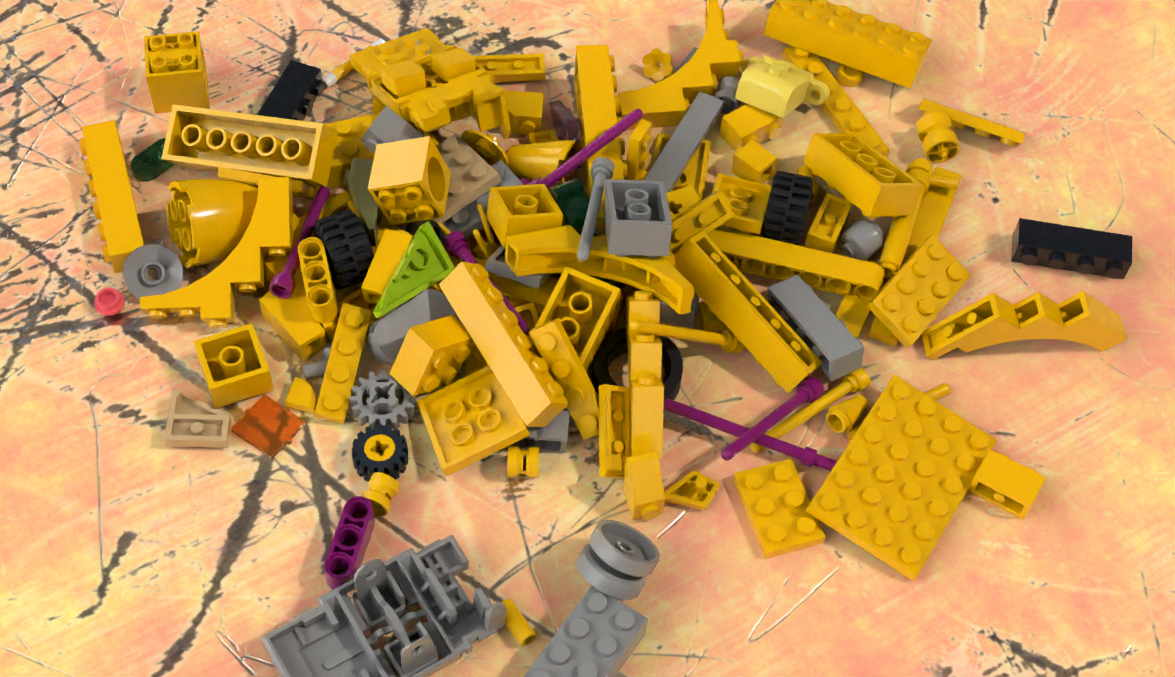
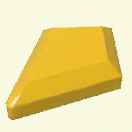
[664,470,721,510]

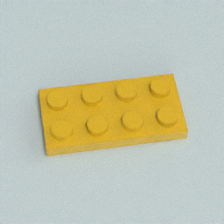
[867,234,971,348]

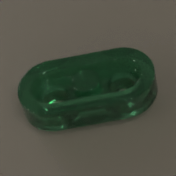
[130,138,174,182]

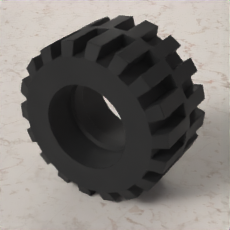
[762,171,813,245]
[314,209,374,289]

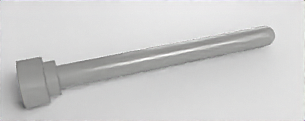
[577,157,615,261]

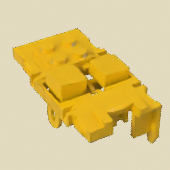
[349,28,511,139]

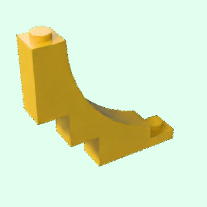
[922,291,1127,360]

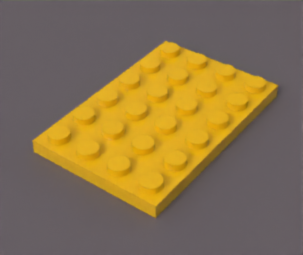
[805,374,997,581]

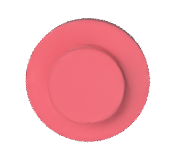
[94,288,125,316]

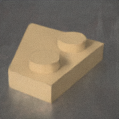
[164,389,232,448]

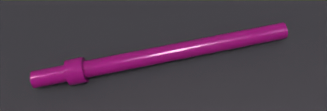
[664,398,837,472]

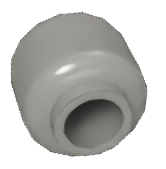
[841,219,883,260]

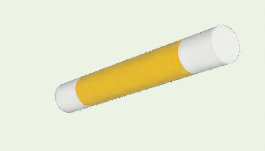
[322,38,385,89]

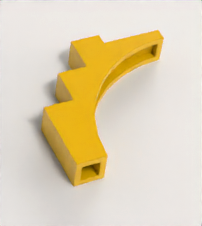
[617,0,744,130]
[140,177,293,328]
[259,191,351,362]
[505,225,694,315]
[623,291,664,459]

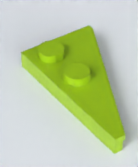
[373,221,455,319]

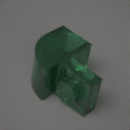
[548,177,598,229]

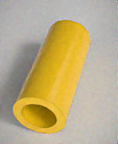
[501,599,537,647]

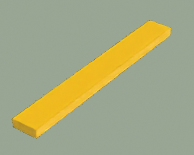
[868,166,963,347]

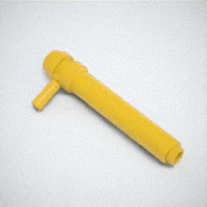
[878,158,960,278]

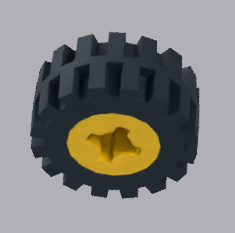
[352,424,408,482]

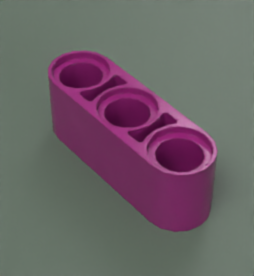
[324,496,375,590]

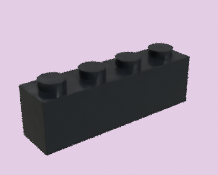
[257,60,325,121]
[1011,218,1132,279]

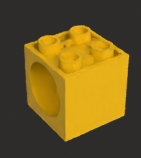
[144,31,210,114]
[368,136,451,225]

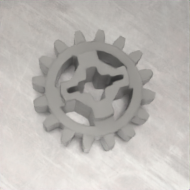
[350,369,417,429]

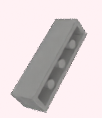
[768,274,864,381]

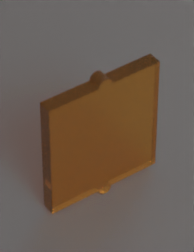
[231,394,306,459]

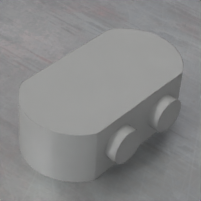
[367,289,455,365]

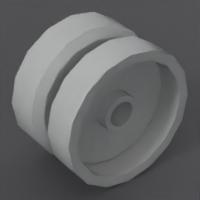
[576,520,660,600]

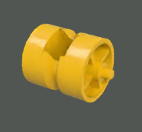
[915,111,960,163]

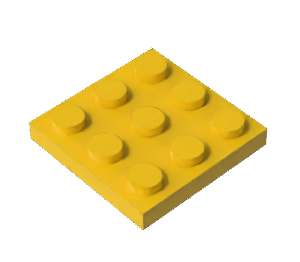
[417,366,530,476]

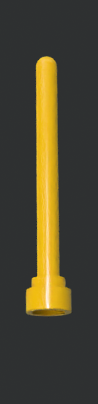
[629,320,745,354]
[751,368,871,453]

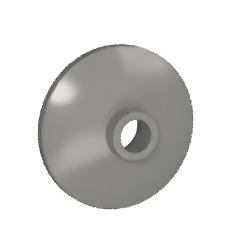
[123,244,183,299]

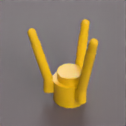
[437,203,499,260]

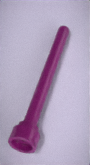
[526,109,643,192]
[269,186,330,299]
[443,231,530,335]
[721,376,824,461]

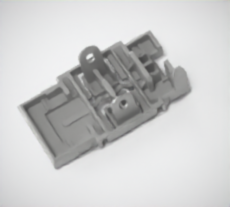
[260,534,507,677]

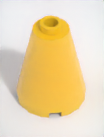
[505,140,583,195]

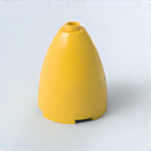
[166,179,258,268]

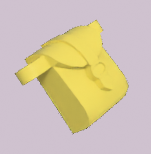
[735,55,830,118]

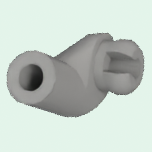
[302,343,332,379]

